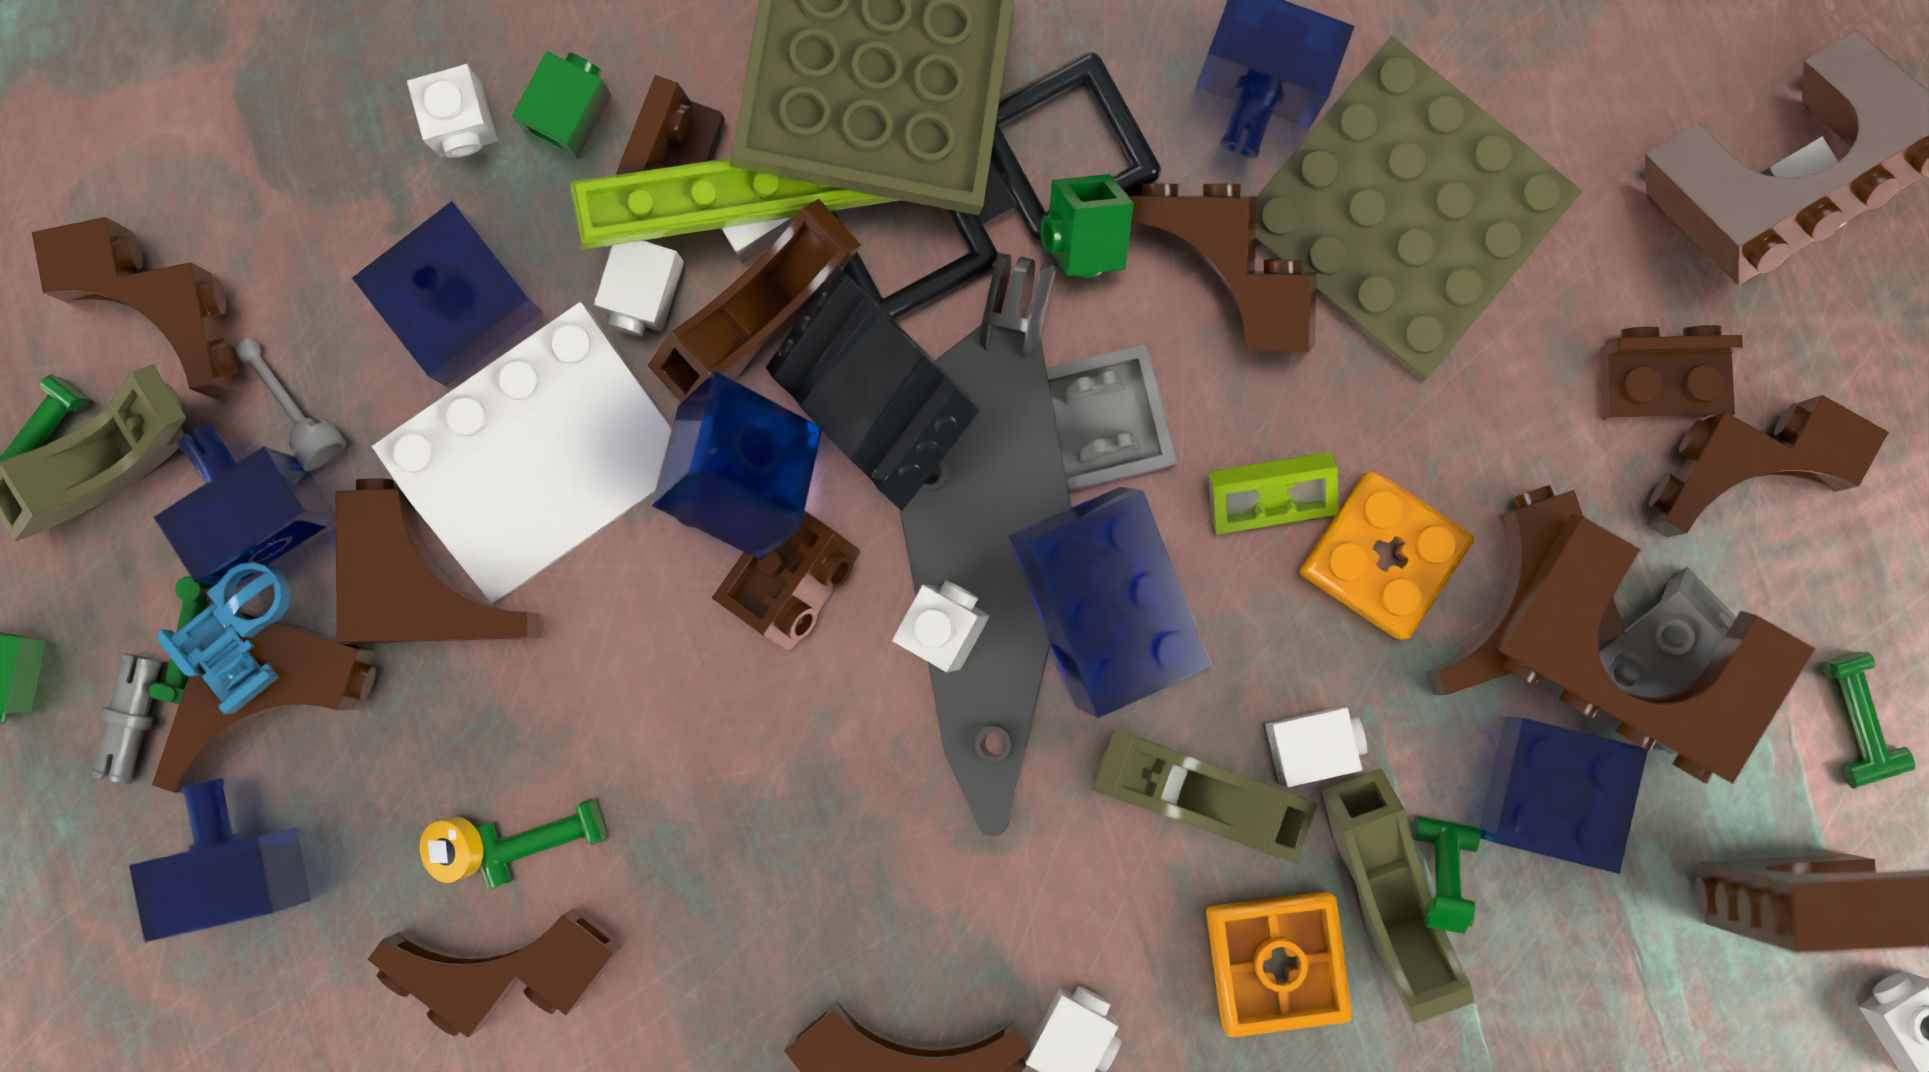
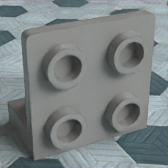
[1599,567,1736,754]

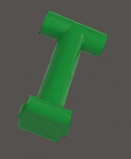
[0,374,90,461]
[149,574,221,704]
[1822,652,1915,789]
[476,798,607,889]
[1412,816,1481,934]

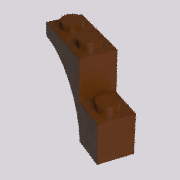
[1128,183,1317,351]
[647,199,861,411]
[32,217,238,397]
[1646,395,1889,537]
[367,908,623,1038]
[784,1002,1031,1072]

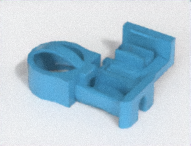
[157,563,291,714]

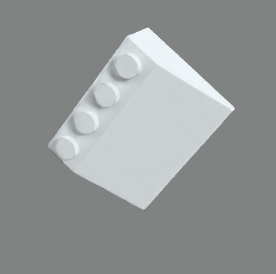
[371,301,697,605]

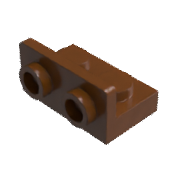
[616,75,725,175]
[1601,325,1743,420]
[712,496,860,651]

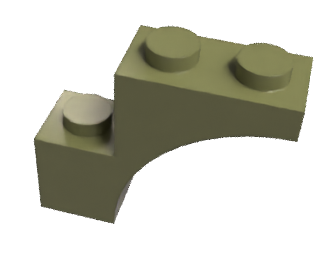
[1322,768,1475,1024]

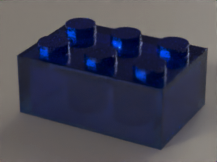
[1008,487,1212,718]

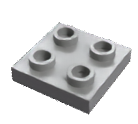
[1046,343,1178,492]

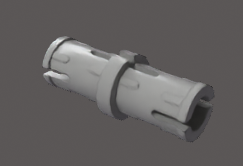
[90,653,163,784]

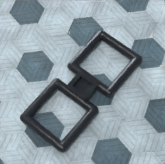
[831,52,1161,320]

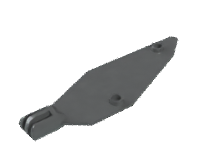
[900,252,1076,836]

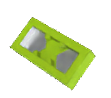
[1208,451,1338,535]

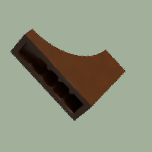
[335,478,539,644]
[1426,484,1626,695]
[152,608,376,793]

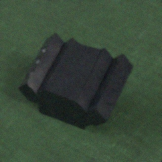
[765,266,980,511]

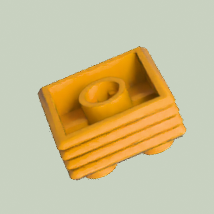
[1300,470,1474,640]
[1206,891,1353,1037]

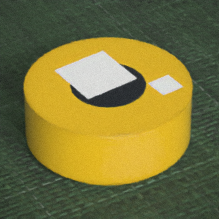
[420,816,483,883]

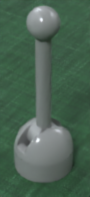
[235,338,346,471]

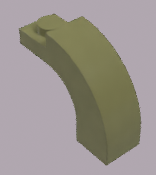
[0,364,187,542]
[1093,729,1318,863]

